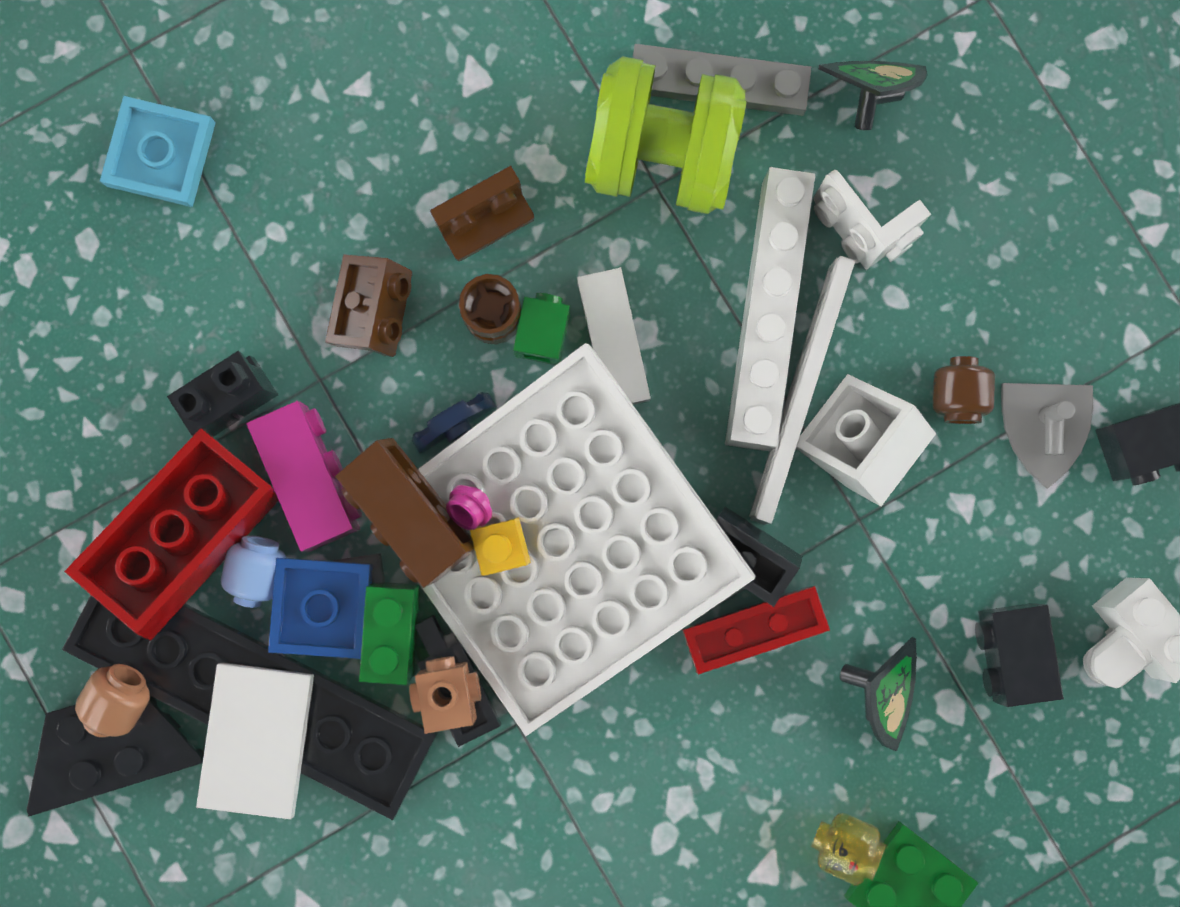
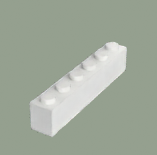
[725,167,815,451]

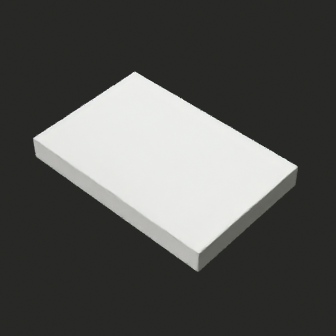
[196,663,314,819]

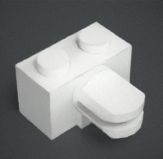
[1083,577,1180,688]

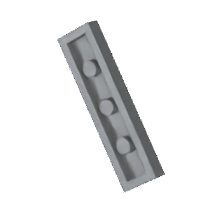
[633,44,812,116]

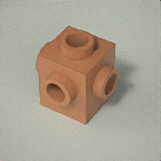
[409,656,481,734]

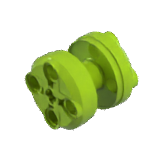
[585,56,747,214]

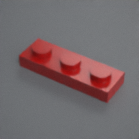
[682,586,830,675]

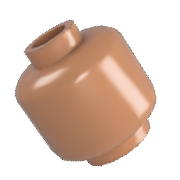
[75,664,150,737]

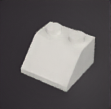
[796,374,936,506]

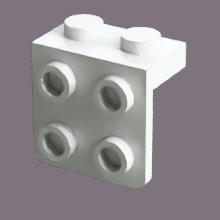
[814,170,931,270]

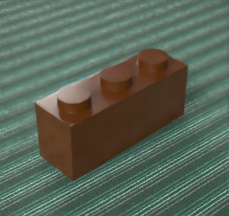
[335,438,475,588]

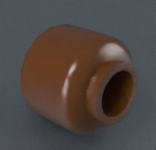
[933,356,995,424]

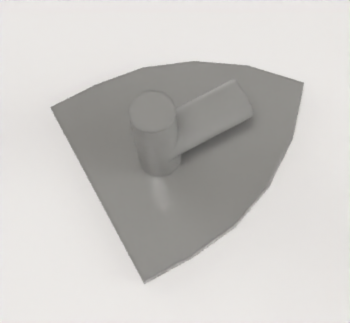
[1001,383,1093,489]

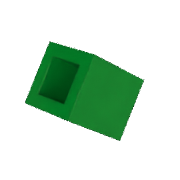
[513,293,570,365]

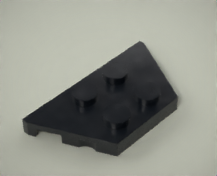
[27,696,204,817]

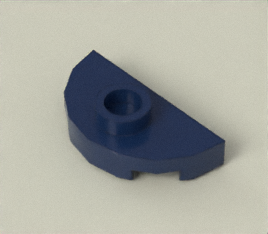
[412,392,497,454]

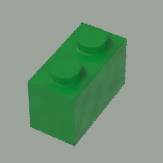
[359,582,420,685]

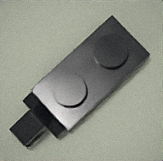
[415,615,501,747]

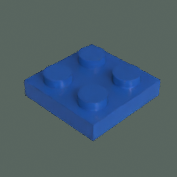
[268,558,373,659]

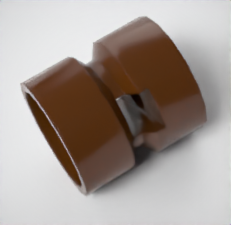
[459,274,522,345]

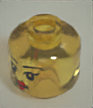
[811,813,886,886]

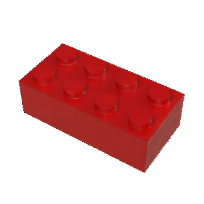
[64,428,279,641]

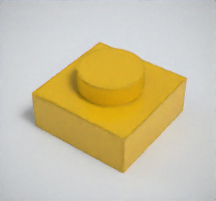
[470,517,531,576]

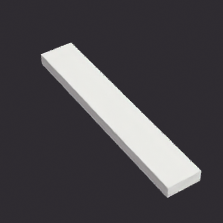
[749,256,856,525]

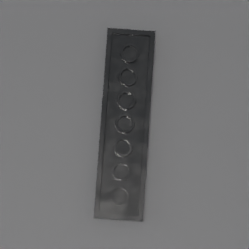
[62,595,438,820]

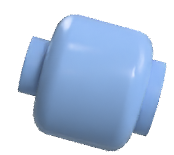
[221,536,287,608]

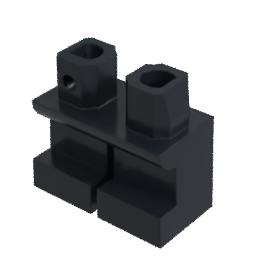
[167,351,278,437]

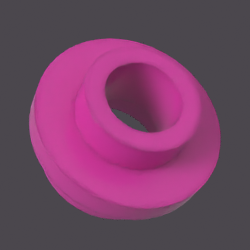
[446,485,492,530]

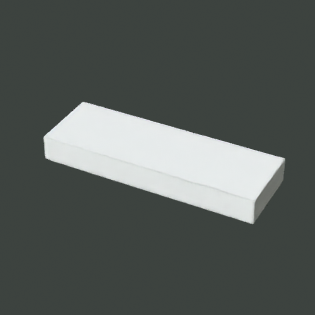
[577,267,651,404]

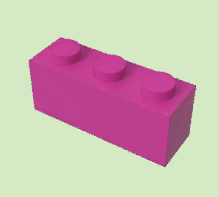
[246,401,362,552]

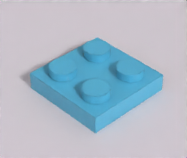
[100,96,216,207]

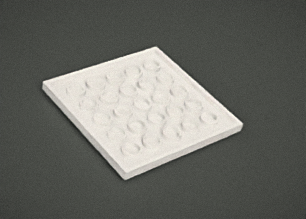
[418,343,756,736]

